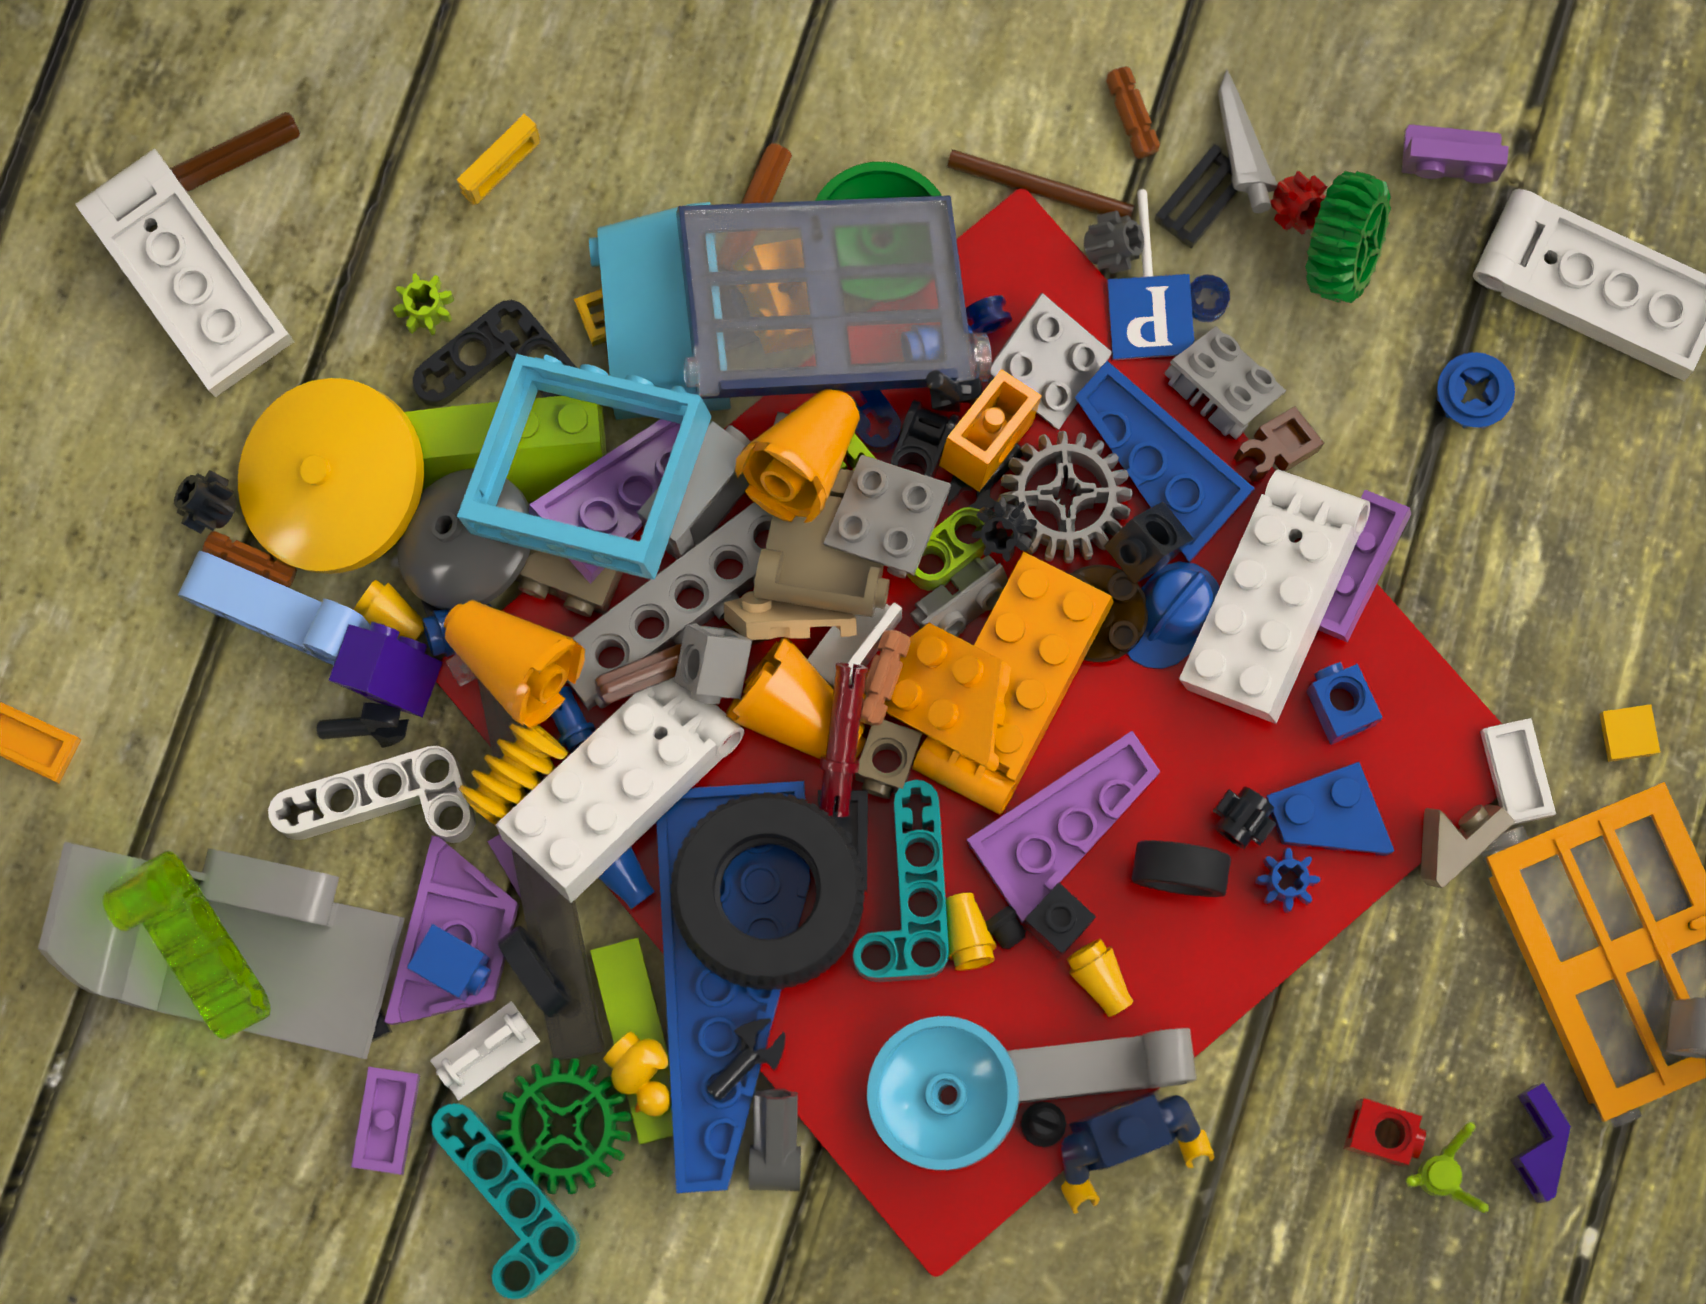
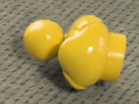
[603,1031,671,1117]

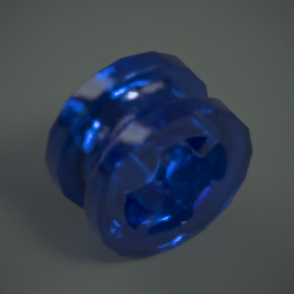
[1190,275,1230,322]
[966,295,1012,336]

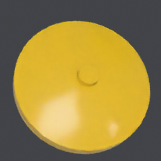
[238,378,424,574]

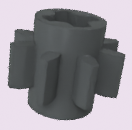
[1084,211,1144,274]

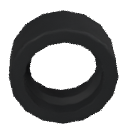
[1132,840,1231,897]

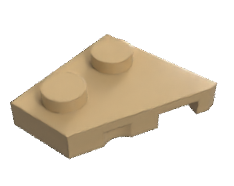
[724,591,857,640]

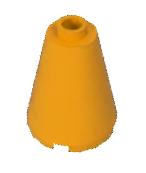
[735,389,860,523]
[444,600,585,728]
[726,637,867,759]

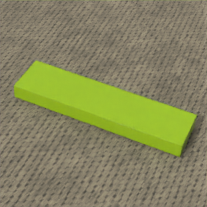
[590,938,673,1145]

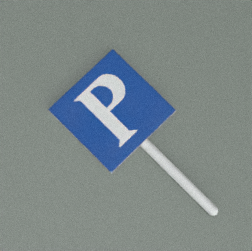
[1107,189,1194,360]

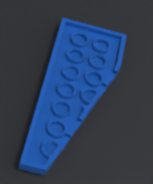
[657,781,810,1194]

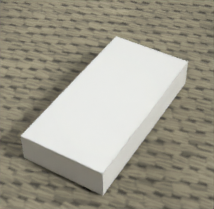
[1480,718,1556,825]

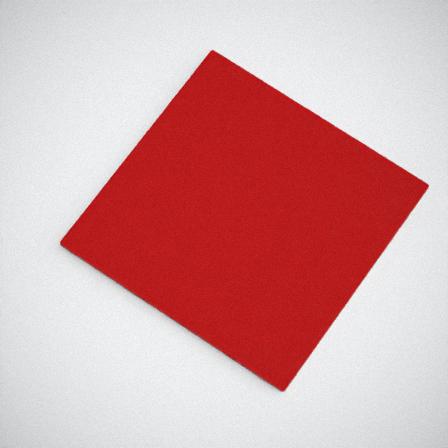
[436,189,1502,1277]

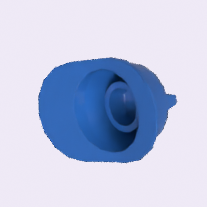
[1127,562,1220,669]

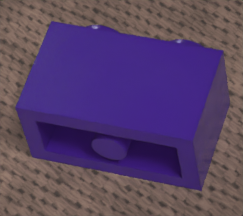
[329,622,443,718]

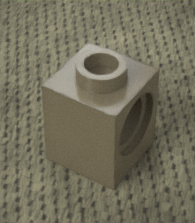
[855,720,922,799]

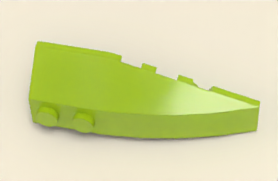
[404,396,607,503]

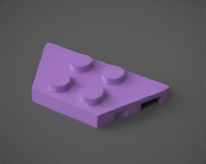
[384,835,519,1025]

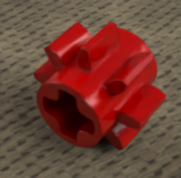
[1270,171,1328,235]

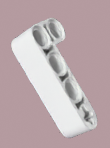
[268,746,476,843]

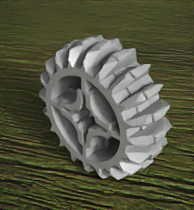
[1000,431,1132,563]

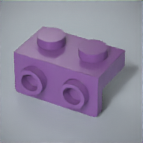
[1402,125,1509,183]

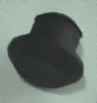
[986,906,1026,949]
[1021,1101,1066,1147]

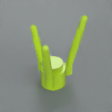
[1406,1122,1489,1213]

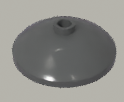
[397,468,530,610]

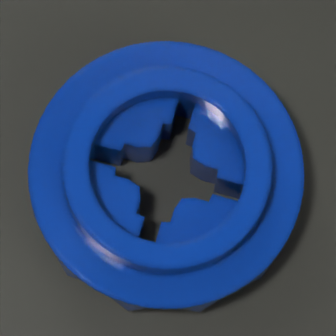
[1437,352,1515,429]

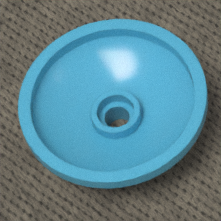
[867,1016,1019,1170]

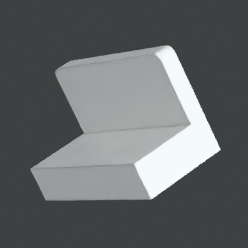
[807,602,902,689]

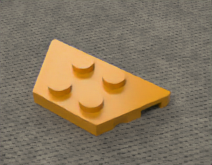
[863,623,1011,772]

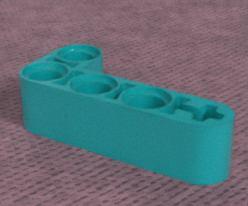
[853,780,949,982]
[432,1103,580,1299]

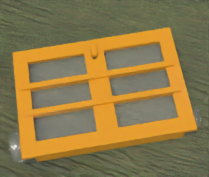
[1481,782,1706,1128]

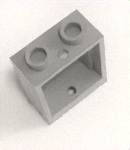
[637,421,751,560]

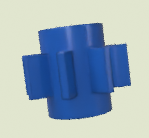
[1255,848,1320,913]

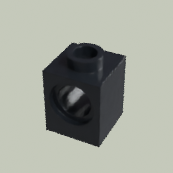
[1104,502,1194,584]
[1022,883,1096,959]

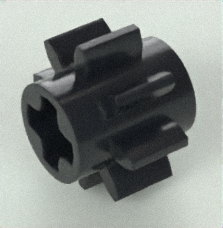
[174,470,236,534]
[972,496,1037,562]
[1213,786,1276,849]

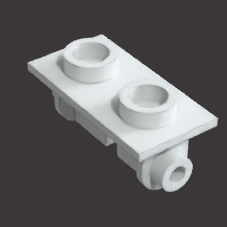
[430,1001,541,1101]

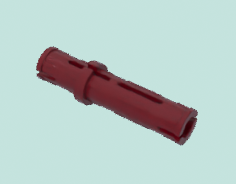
[818,663,868,817]

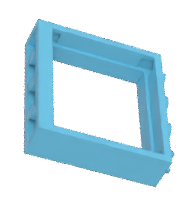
[457,354,712,580]

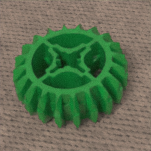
[1305,171,1391,303]
[495,1058,632,1195]

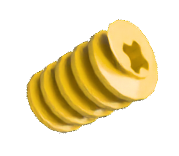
[459,723,568,826]

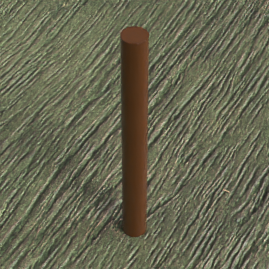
[947,149,1135,217]

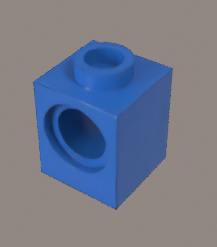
[1306,662,1383,745]
[407,924,491,1002]

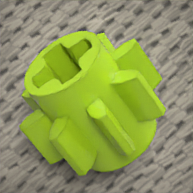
[393,273,454,335]

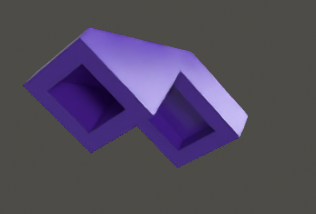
[1510,1082,1571,1203]

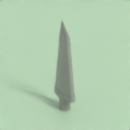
[1218,70,1277,213]

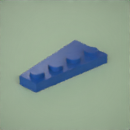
[1075,361,1255,563]

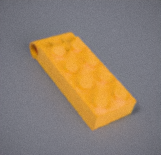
[912,551,1114,815]

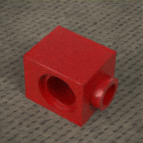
[1343,1098,1426,1167]

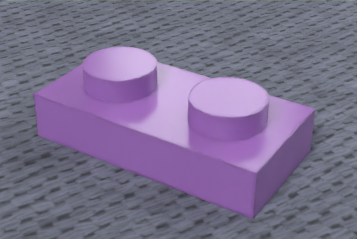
[351,1067,421,1175]

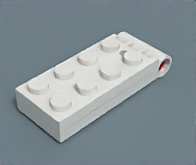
[76,148,294,397]
[1473,189,1706,381]
[1179,469,1371,724]
[496,677,744,903]

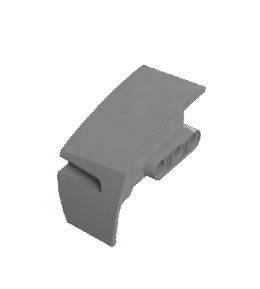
[38,842,405,1059]

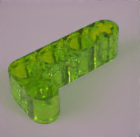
[103,851,271,1040]

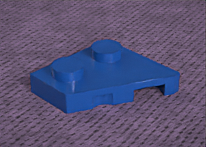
[1265,762,1394,856]

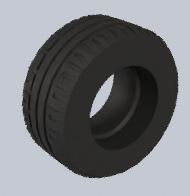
[670,792,864,990]

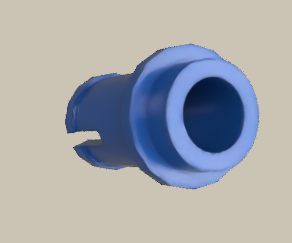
[551,686,596,753]

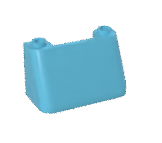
[589,202,731,420]

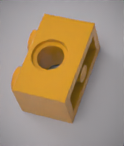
[939,369,1042,492]

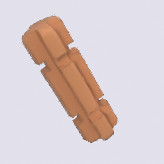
[860,630,911,726]

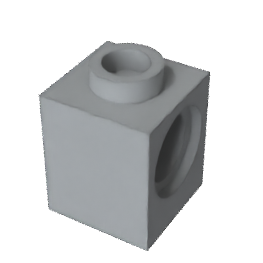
[674,624,752,704]

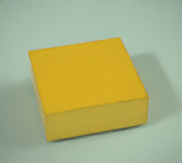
[1599,704,1660,762]

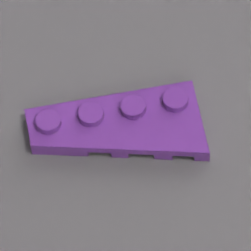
[528,419,681,584]
[966,731,1160,924]

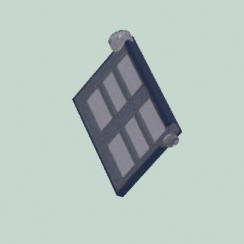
[676,196,992,399]

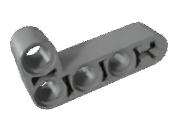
[1007,1028,1197,1103]

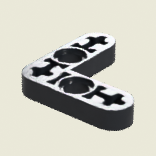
[412,300,577,407]

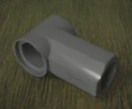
[749,1089,801,1191]

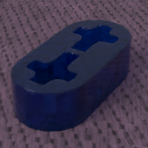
[849,390,901,453]

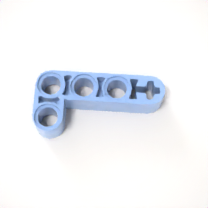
[178,551,370,666]

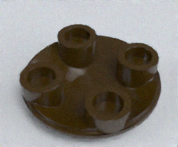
[1069,565,1148,662]

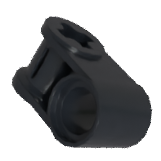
[890,399,960,478]

